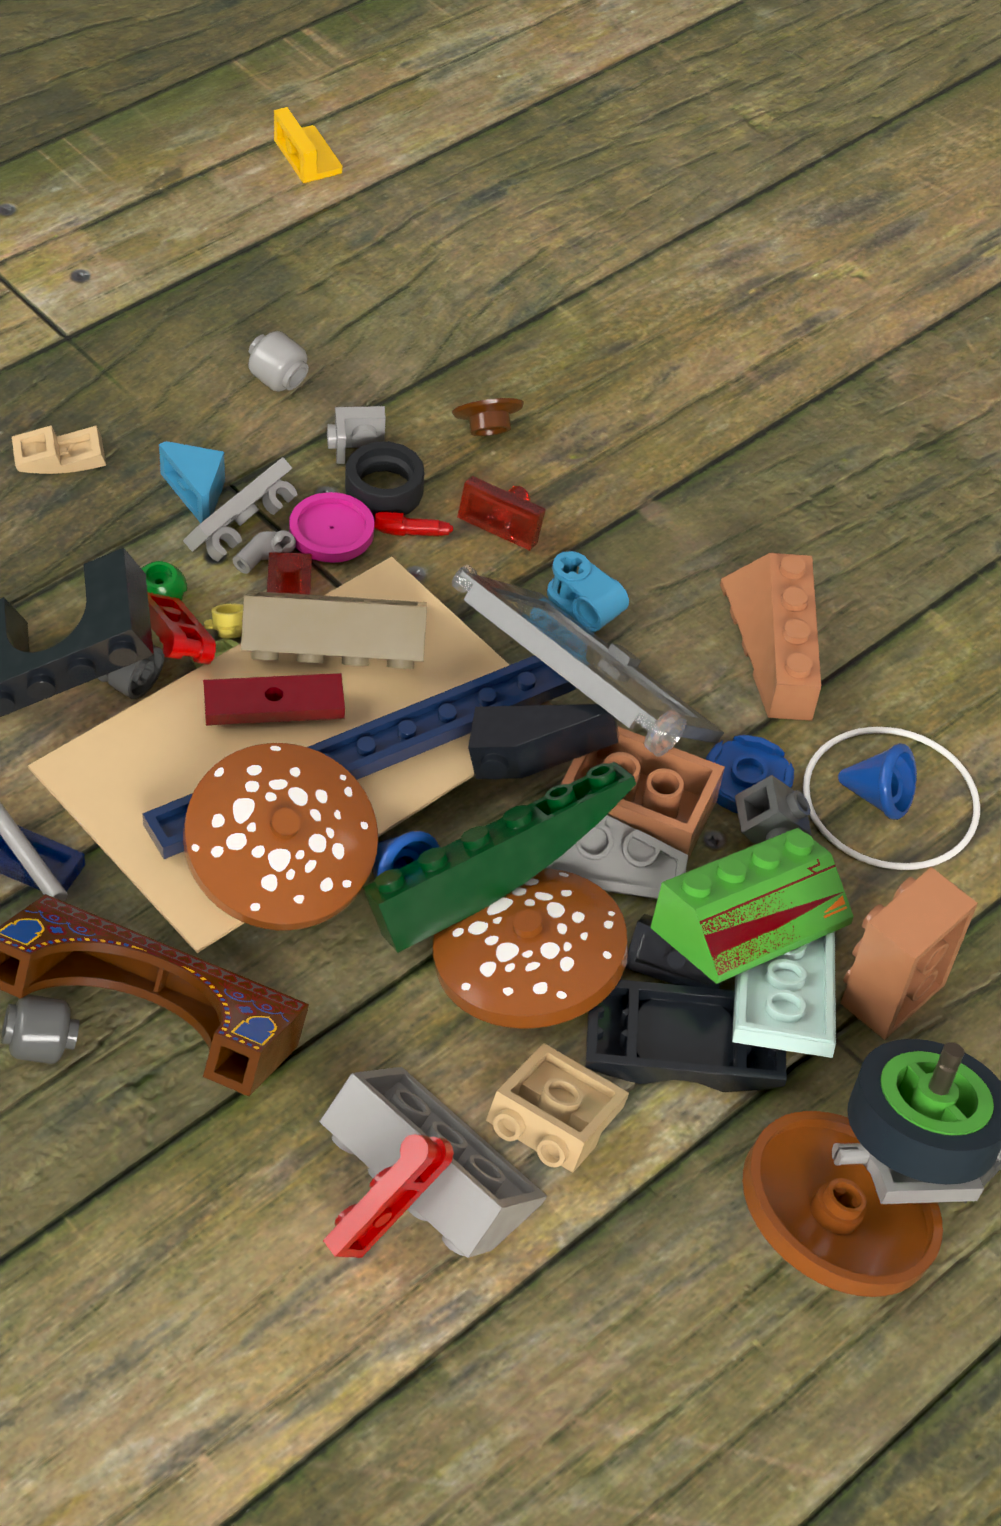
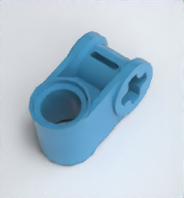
[547,551,629,632]

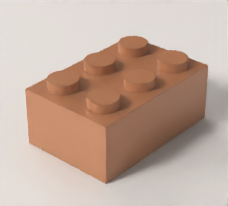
[561,726,725,862]
[840,867,978,1040]

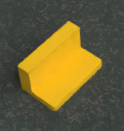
[274,107,343,183]

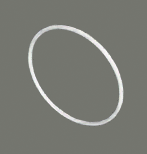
[803,727,980,870]

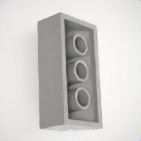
[320,1067,547,1258]

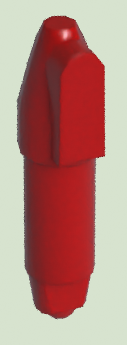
[374,512,454,537]

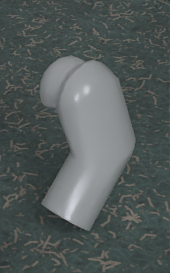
[232,530,296,574]

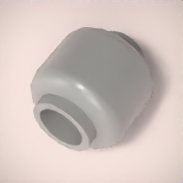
[248,331,309,392]

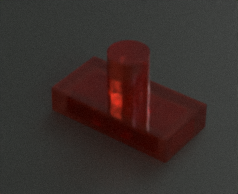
[457,476,546,551]
[267,552,312,595]

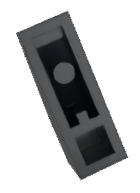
[468,704,619,780]

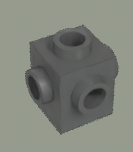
[735,775,812,844]

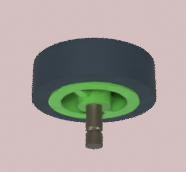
[847,1039,1001,1185]

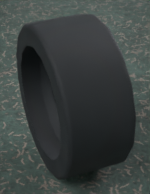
[345,441,425,518]

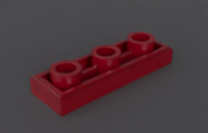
[203,673,345,726]

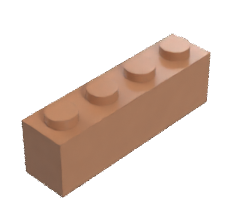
[720,553,821,721]

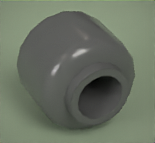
[1,994,79,1064]

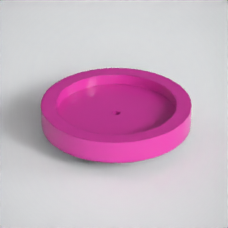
[289,492,374,563]

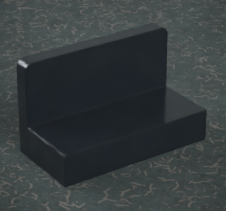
[625,914,721,989]

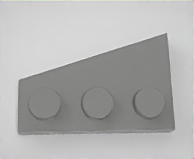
[546,814,688,900]

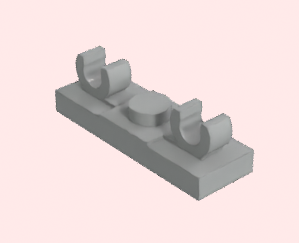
[183,457,298,561]

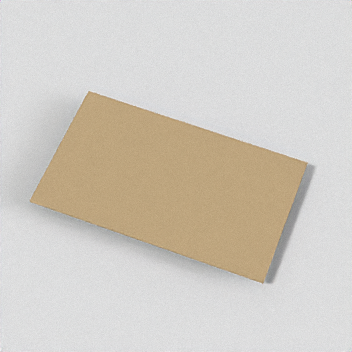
[28,557,553,953]

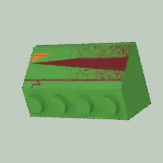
[651,828,854,984]

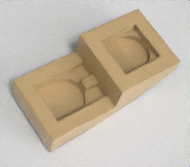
[12,425,106,474]

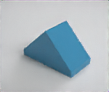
[159,441,225,523]

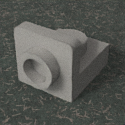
[327,406,386,464]

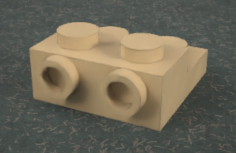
[486,1043,629,1173]

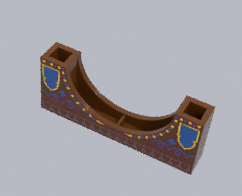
[0,894,309,1096]

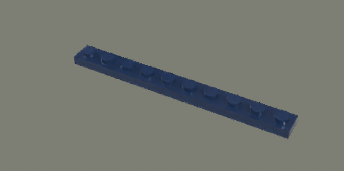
[142,655,576,859]

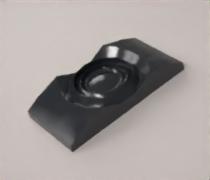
[585,979,787,1092]

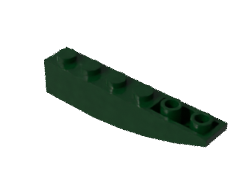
[362,762,636,953]

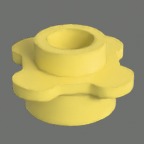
[204,604,243,638]

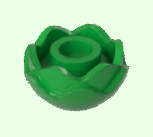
[141,561,188,601]

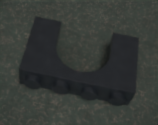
[0,547,154,717]

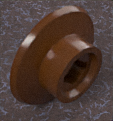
[452,398,524,436]

